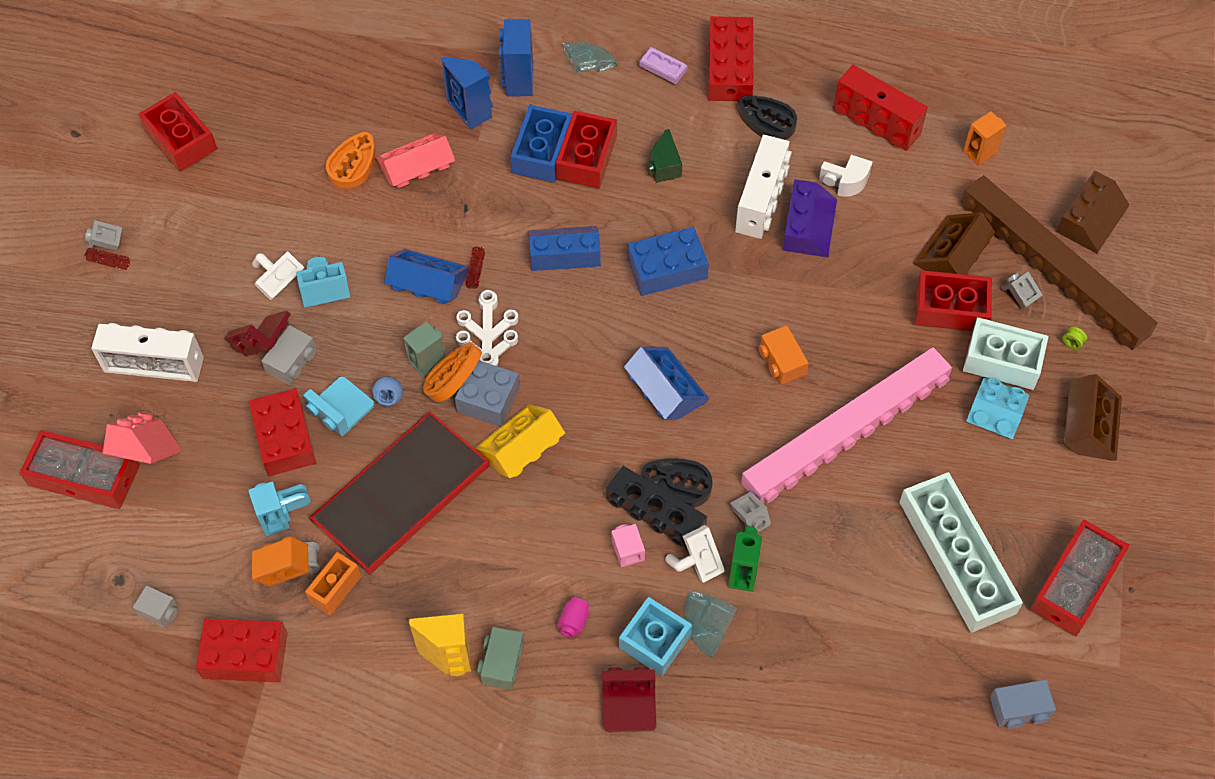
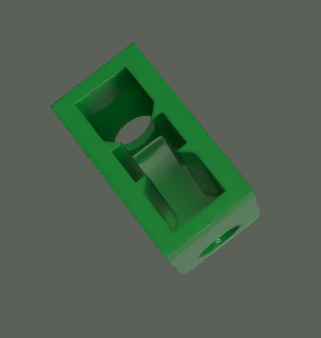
[728,526,762,592]

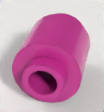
[557,597,590,638]

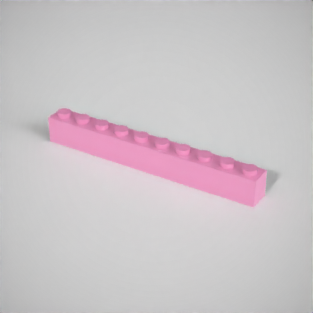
[741,347,952,503]

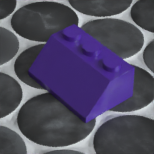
[783,179,837,258]

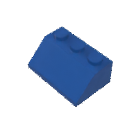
[441,57,493,129]
[529,226,601,271]
[384,249,469,303]
[624,347,709,420]

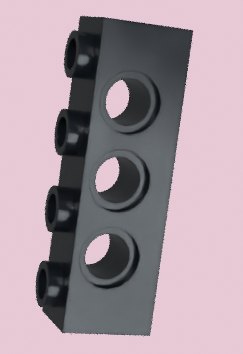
[606,466,707,547]

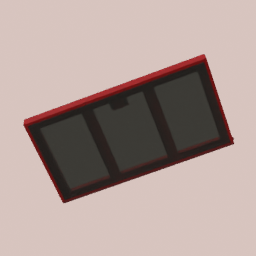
[309,411,490,575]

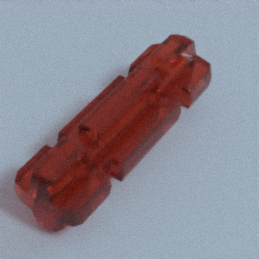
[466,246,485,289]
[84,248,130,270]

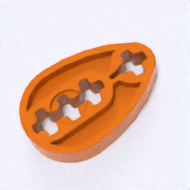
[326,132,375,189]
[423,342,482,402]

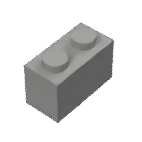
[262,325,317,385]

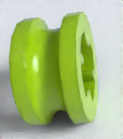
[1062,327,1087,350]

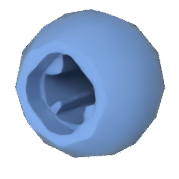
[372,376,403,407]

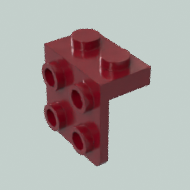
[224,310,291,356]
[602,666,656,732]

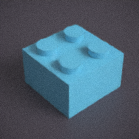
[619,597,692,676]

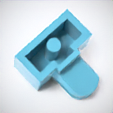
[296,257,350,308]
[248,481,311,536]

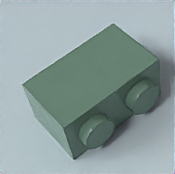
[403,322,445,377]
[477,627,525,691]

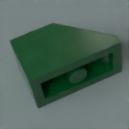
[647,129,682,183]

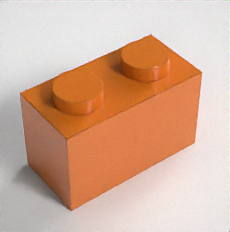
[963,111,1007,166]
[758,325,809,385]
[252,536,309,587]
[305,552,362,616]

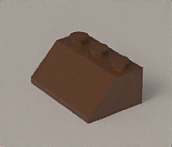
[1056,170,1129,254]
[914,212,995,275]
[1063,374,1122,461]

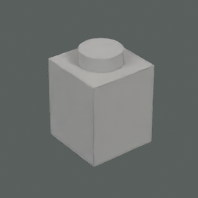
[133,586,178,629]

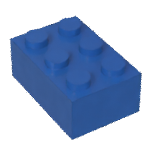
[499,19,533,97]
[510,105,572,182]
[628,227,709,296]

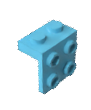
[303,377,374,437]
[966,378,1029,439]

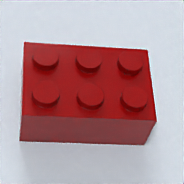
[138,92,217,172]
[556,111,617,188]
[915,270,992,331]
[249,388,317,477]
[196,619,288,682]

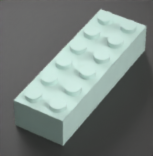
[899,472,1023,633]

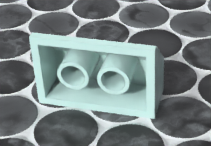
[963,317,1049,390]

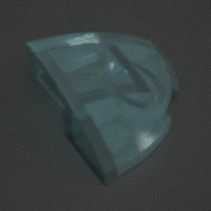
[562,42,618,72]
[685,591,737,658]

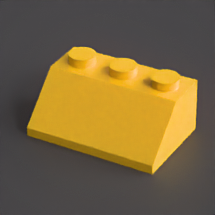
[474,404,565,478]
[409,614,471,676]

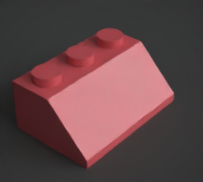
[375,132,455,188]
[103,412,181,464]

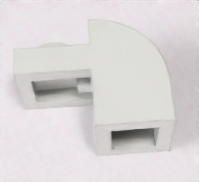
[819,155,873,197]

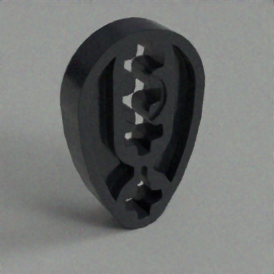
[738,96,797,140]
[642,458,713,508]

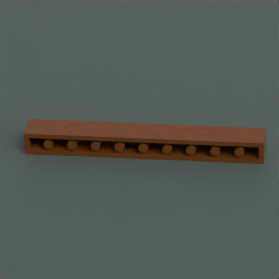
[961,175,1158,351]

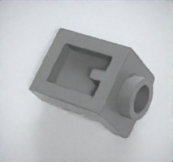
[84,220,122,251]
[1001,272,1043,309]
[730,492,771,532]

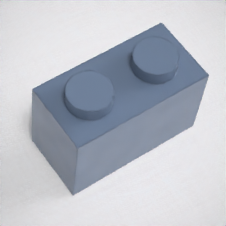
[990,680,1056,729]

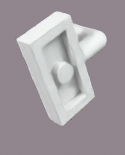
[252,251,304,300]
[665,525,725,583]

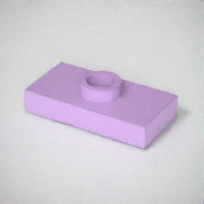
[639,47,688,84]

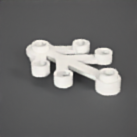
[456,290,518,366]

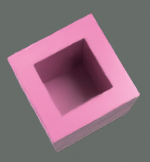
[611,524,645,567]

